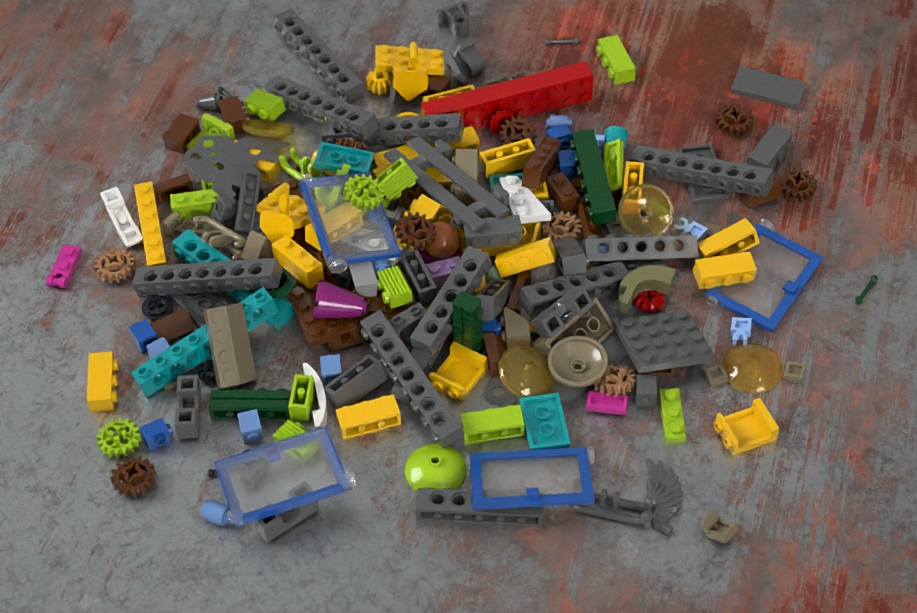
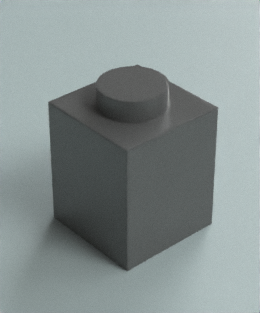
[635,375,657,407]

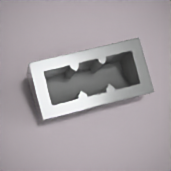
[348,261,378,297]

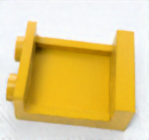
[429,342,488,402]
[714,398,779,455]

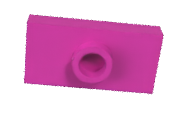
[586,390,628,415]

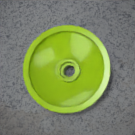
[405,443,467,493]

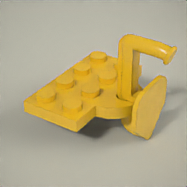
[375,41,445,101]
[256,182,326,243]

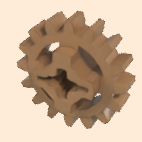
[542,211,582,241]
[94,247,135,283]
[592,364,636,397]

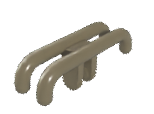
[192,216,246,261]

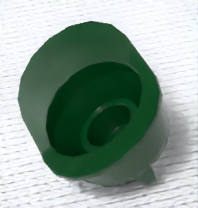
[265,269,296,299]

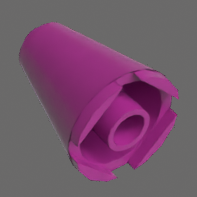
[312,280,367,319]

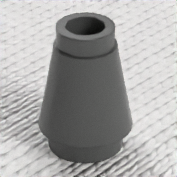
[197,93,223,110]

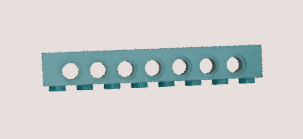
[172,229,294,330]
[131,287,279,398]

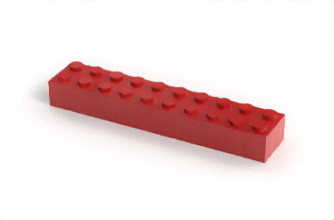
[421,61,594,130]

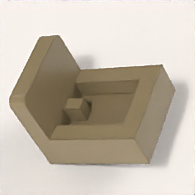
[701,509,738,544]

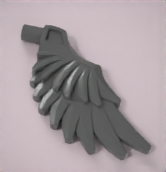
[646,458,683,535]

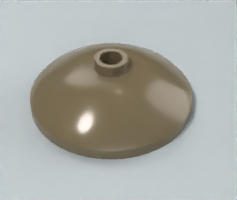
[548,336,608,387]

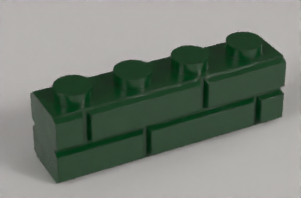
[452,291,484,354]
[209,388,291,419]

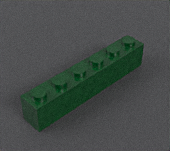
[570,129,616,225]

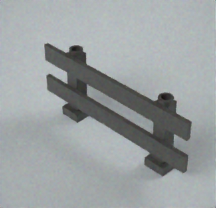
[384,136,510,232]

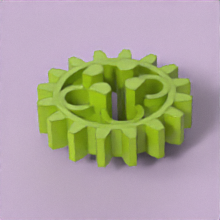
[343,174,385,211]
[96,417,142,459]

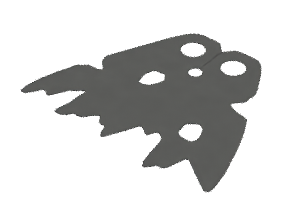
[183,135,291,204]

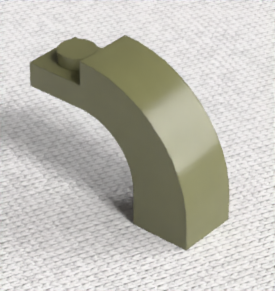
[618,265,676,315]

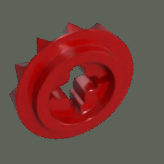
[489,108,516,134]
[634,290,665,312]

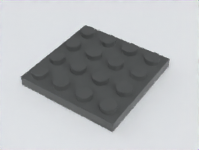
[614,310,715,373]

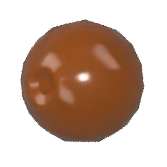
[424,221,460,260]

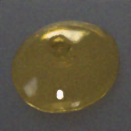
[242,119,295,141]
[618,184,674,237]
[723,343,783,393]
[498,345,555,398]

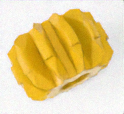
[366,69,394,96]

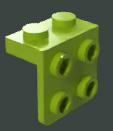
[187,113,235,157]

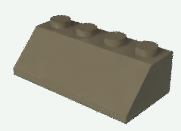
[532,297,615,364]
[203,303,257,388]

